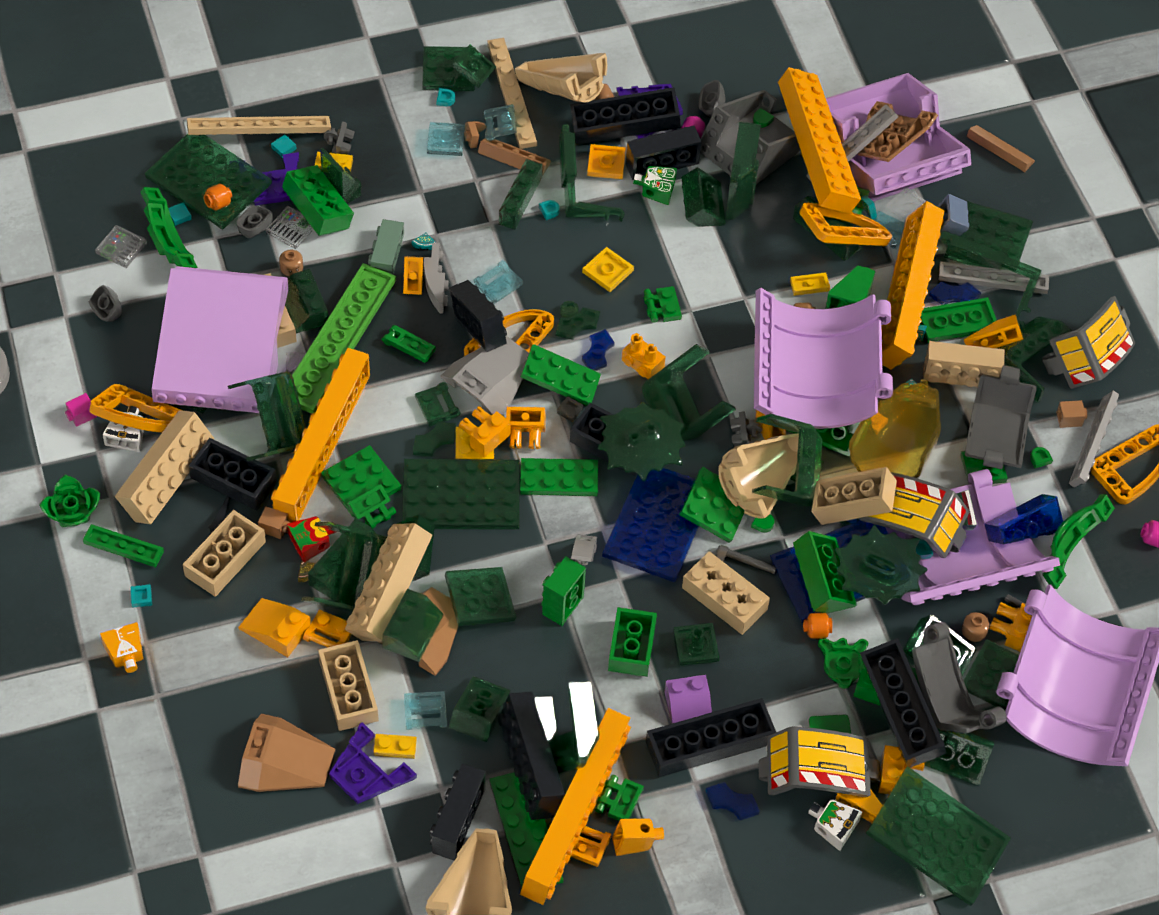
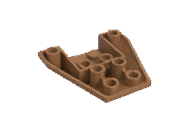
[858,101,938,162]
[377,587,464,676]
[238,714,335,792]

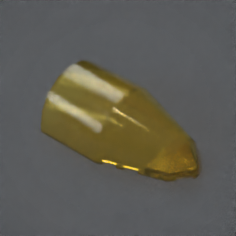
[849,379,941,478]

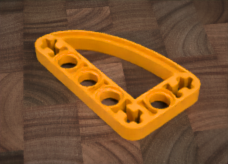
[799,203,892,246]
[464,309,554,356]
[89,384,183,432]
[1090,424,1159,505]

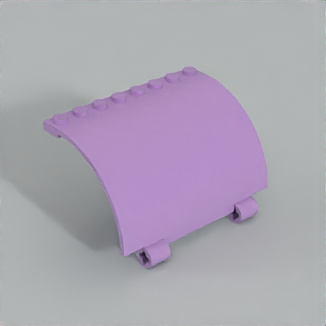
[754,288,893,429]
[866,469,1060,605]
[996,585,1159,766]

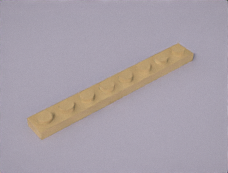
[487,38,537,149]
[187,116,331,135]

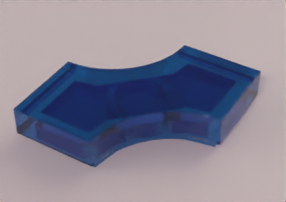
[929,282,981,305]
[582,329,615,371]
[705,782,760,820]

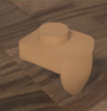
[464,121,487,148]

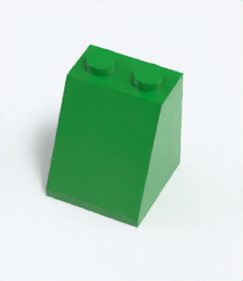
[825,266,875,309]

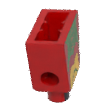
[287,516,337,562]

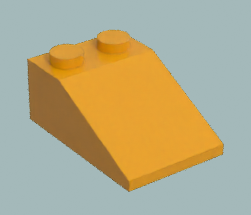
[238,598,311,658]

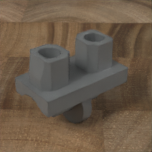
[324,121,355,155]
[730,411,762,447]

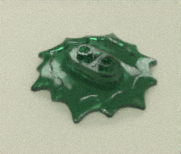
[598,402,685,481]
[835,525,928,605]

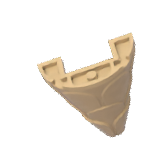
[515,53,607,102]
[719,433,807,518]
[426,828,512,915]

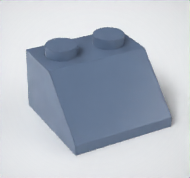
[937,194,969,242]

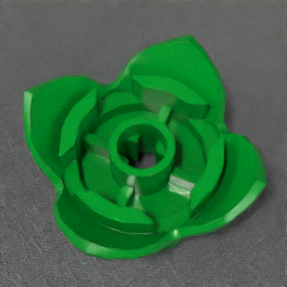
[39,475,100,527]

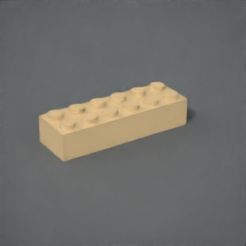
[115,411,214,524]
[345,523,432,642]

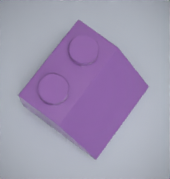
[664,675,712,723]

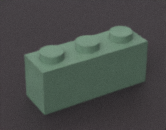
[368,219,404,275]

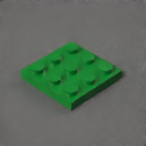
[321,445,402,517]
[679,466,745,543]

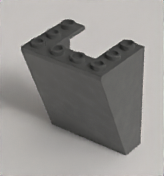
[700,90,801,190]

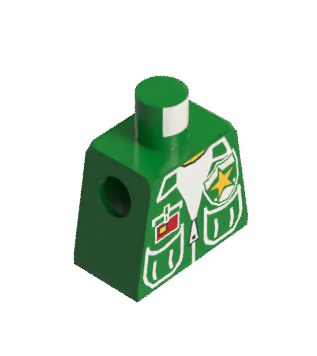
[633,166,677,205]

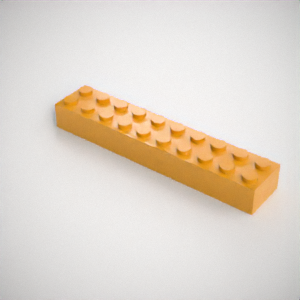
[778,67,861,214]
[881,201,944,370]
[271,348,370,523]
[520,708,631,905]

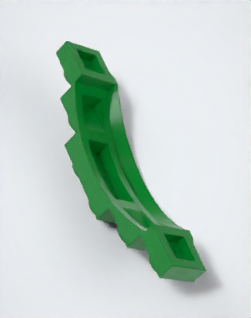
[140,187,198,268]
[1042,494,1115,589]

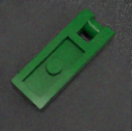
[382,325,436,363]

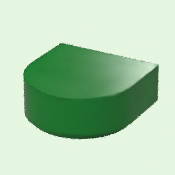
[753,108,774,128]
[1030,447,1053,468]
[751,514,775,533]

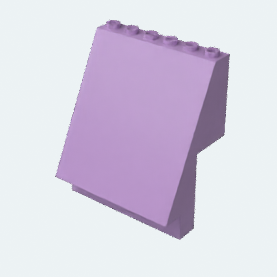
[826,73,971,201]
[152,266,288,414]

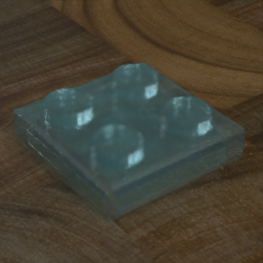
[427,122,465,156]

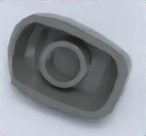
[699,80,725,117]
[236,205,273,238]
[88,285,123,322]

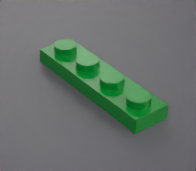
[83,524,164,568]

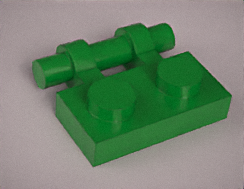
[643,286,682,323]
[347,484,396,532]
[595,775,644,821]

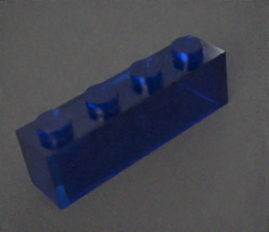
[984,494,1063,544]

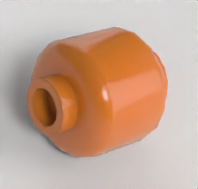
[204,184,232,210]
[803,613,832,639]

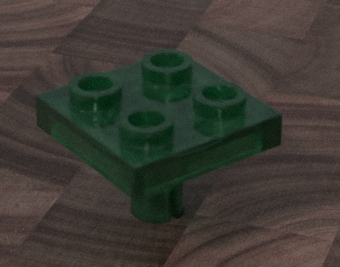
[673,623,720,666]

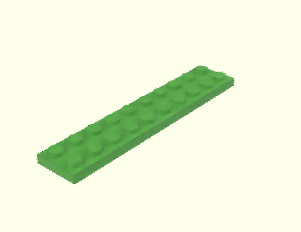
[279,263,396,413]

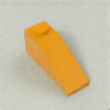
[964,315,1023,348]
[835,789,894,833]

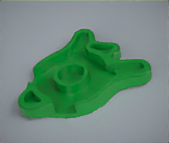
[818,638,869,689]

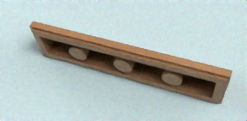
[967,125,1035,172]
[478,137,551,177]

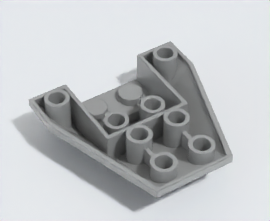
[441,336,529,415]

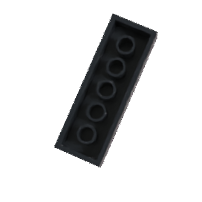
[570,87,681,145]
[860,638,946,768]
[498,691,565,820]
[646,698,776,777]

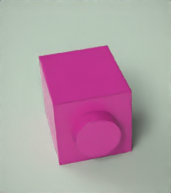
[65,393,97,427]

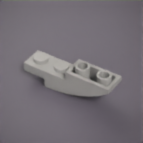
[424,243,449,313]
[571,534,597,565]

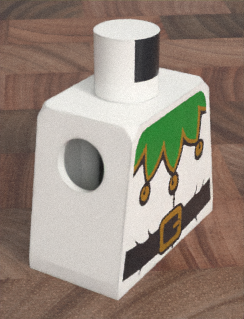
[103,406,144,452]
[809,800,862,851]

